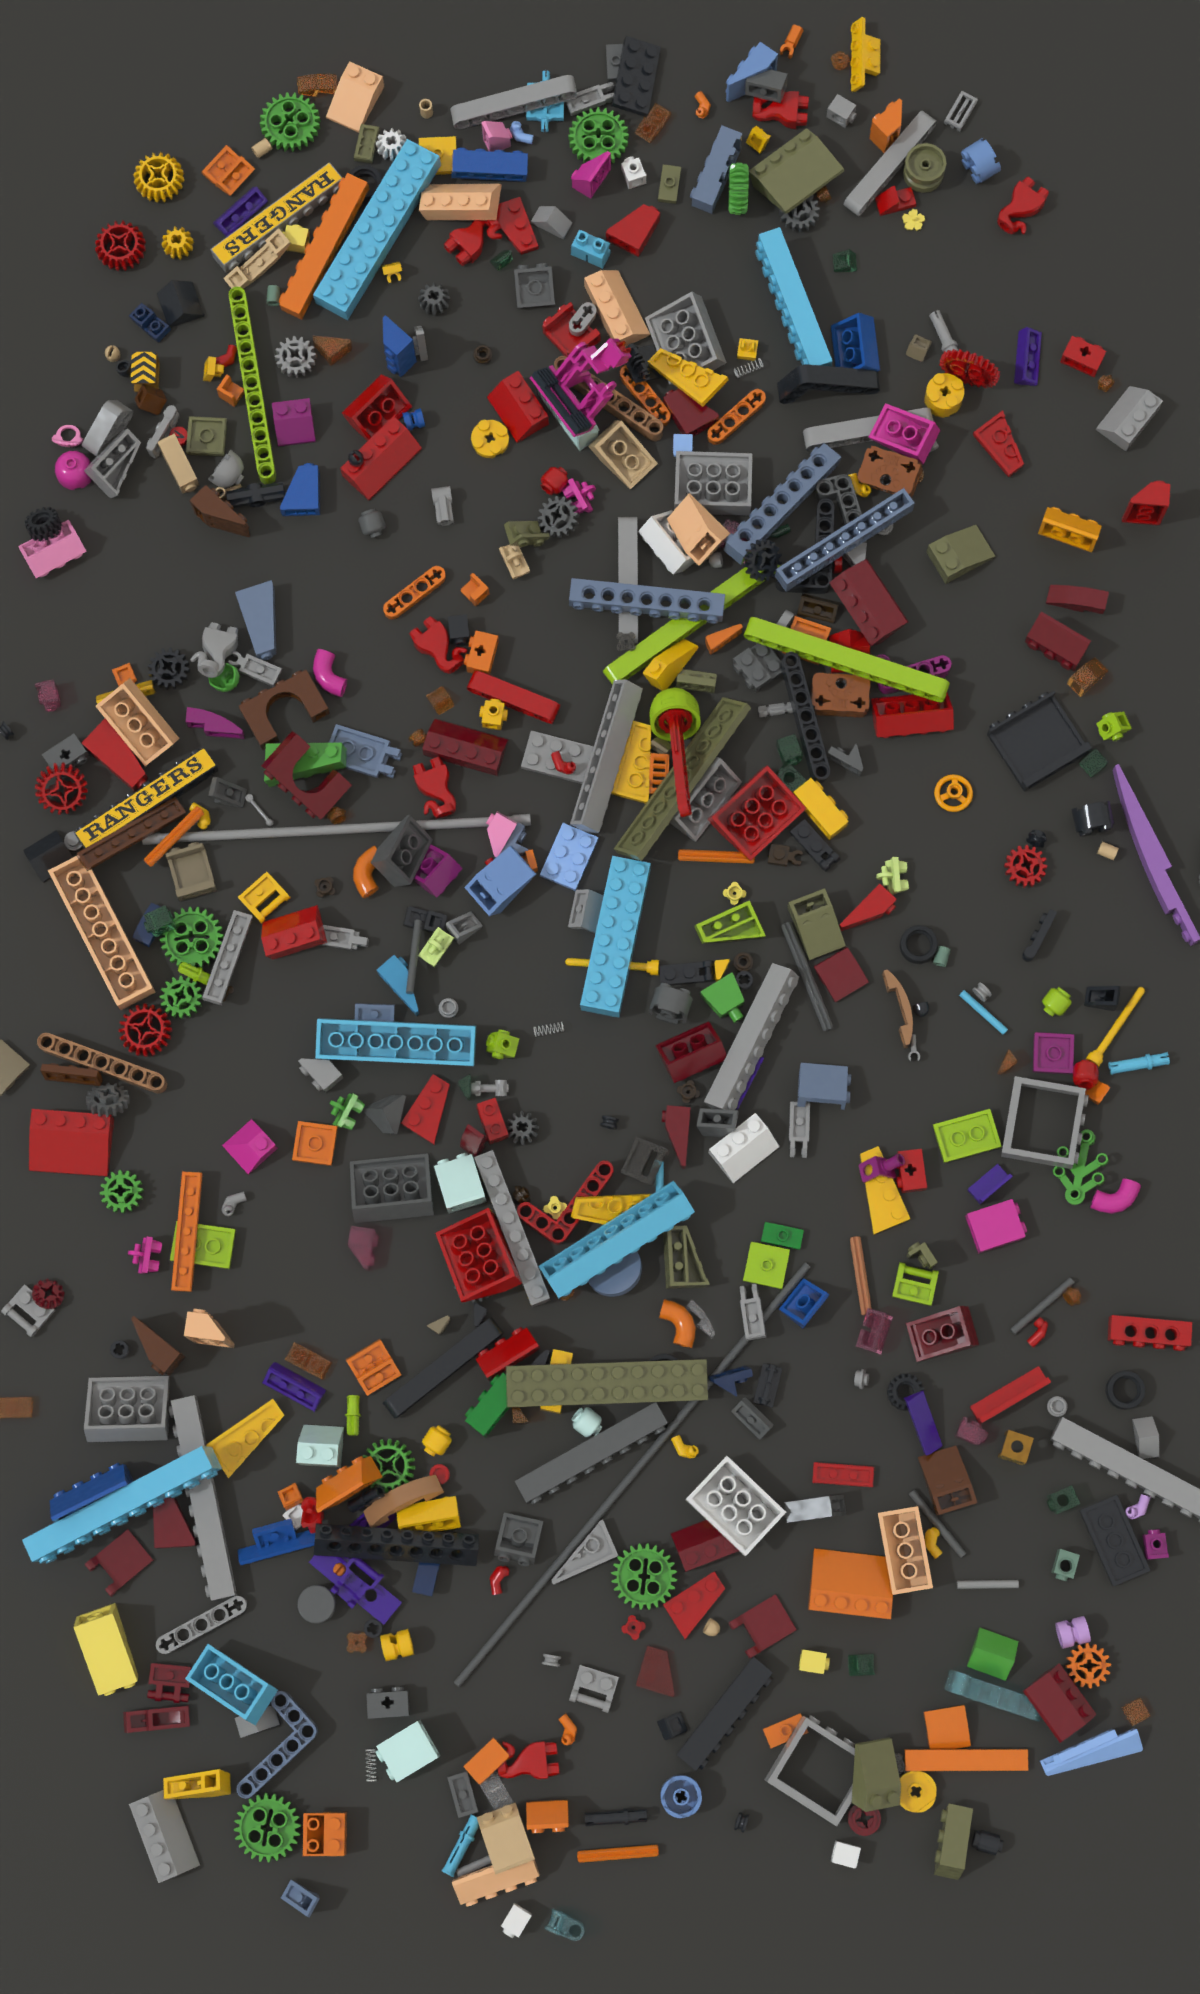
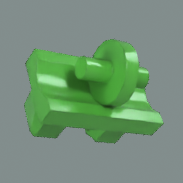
[330,1093,365,1130]

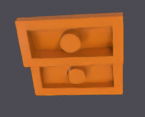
[202,145,255,196]
[346,1339,401,1396]
[923,1705,971,1749]

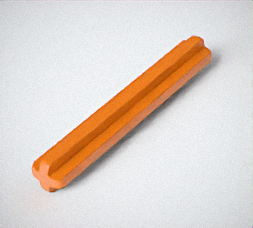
[144,806,204,867]
[678,849,755,864]
[577,1845,659,1863]

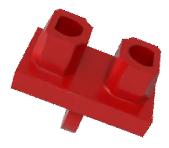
[301,1497,324,1533]

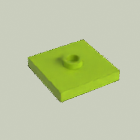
[743,1242,790,1289]

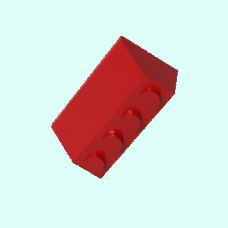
[340,416,422,501]
[871,692,954,738]

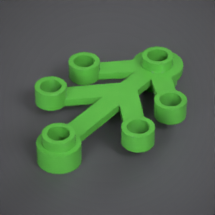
[1053,1129,1109,1205]

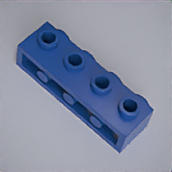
[452,148,528,182]

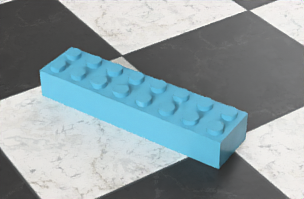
[755,227,832,366]
[580,856,651,1018]
[315,1018,477,1066]
[538,1181,695,1298]

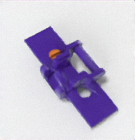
[309,1555,402,1625]

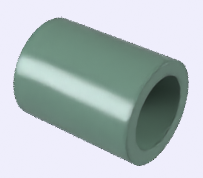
[266,285,281,306]
[933,946,951,967]

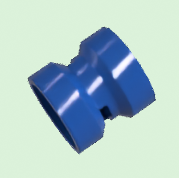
[402,408,425,431]

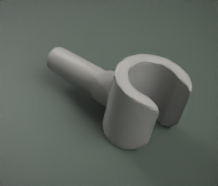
[908,1034,920,1061]

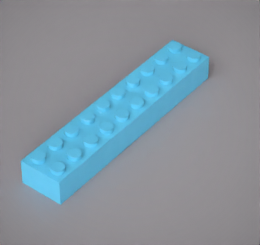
[313,139,441,320]
[22,1446,222,1564]

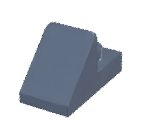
[500,823,528,856]
[281,1880,320,1918]

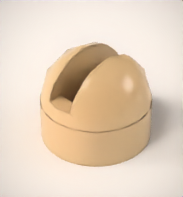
[105,345,121,362]
[703,1618,720,1636]

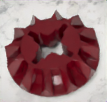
[32,1278,65,1309]
[848,1805,881,1836]

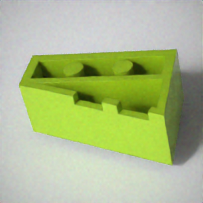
[694,900,766,944]

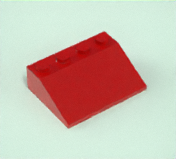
[707,765,807,861]
[29,1109,114,1177]
[435,1208,522,1303]

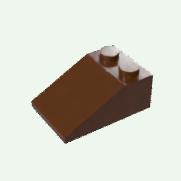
[131,1316,185,1375]

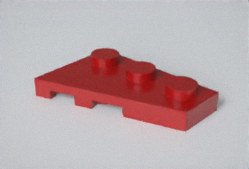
[496,197,539,255]
[973,410,1024,477]
[401,1074,450,1145]
[663,1571,725,1639]

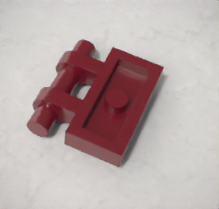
[147,1663,192,1704]

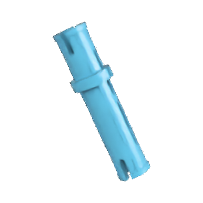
[1108,1052,1170,1075]
[442,1814,479,1877]

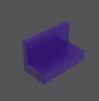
[967,1164,1013,1205]

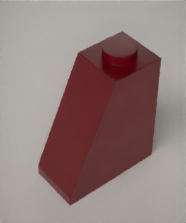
[663,389,719,437]
[153,1497,198,1549]

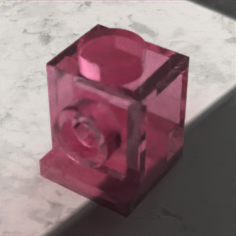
[35,679,61,712]
[955,1417,988,1446]

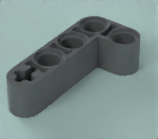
[815,474,867,543]

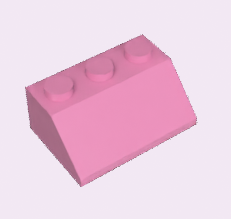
[18,520,87,578]

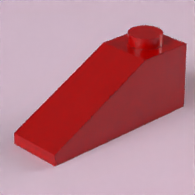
[839,884,897,931]

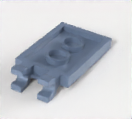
[329,724,402,778]

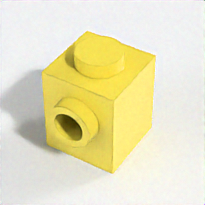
[282,225,310,254]

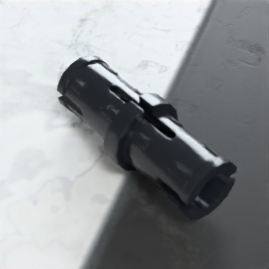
[347,1485,385,1513]

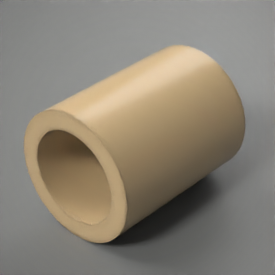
[419,99,433,119]
[251,138,272,158]
[1097,841,1119,860]

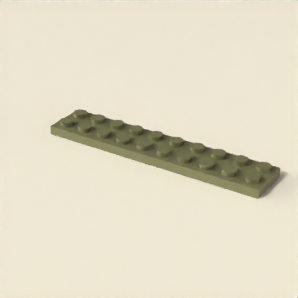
[614,697,751,861]
[505,1359,708,1407]

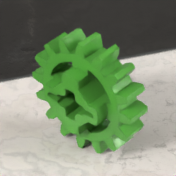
[160,976,203,1019]
[100,1170,144,1214]

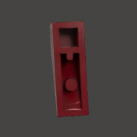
[662,1105,691,1169]

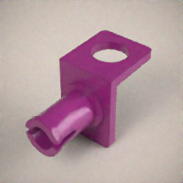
[859,1153,905,1183]

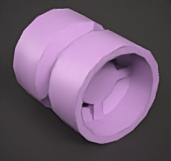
[1055,1616,1091,1649]

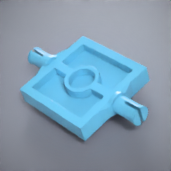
[526,71,564,132]

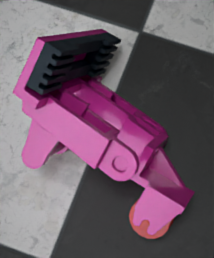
[530,338,632,437]

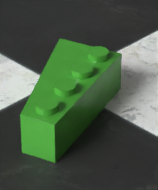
[264,742,347,787]

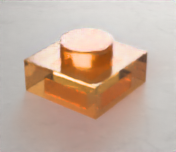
[1121,1697,1150,1726]

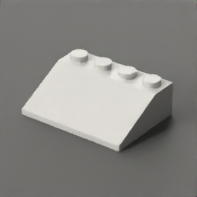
[686,1456,786,1556]

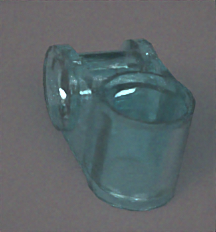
[544,1908,586,1941]

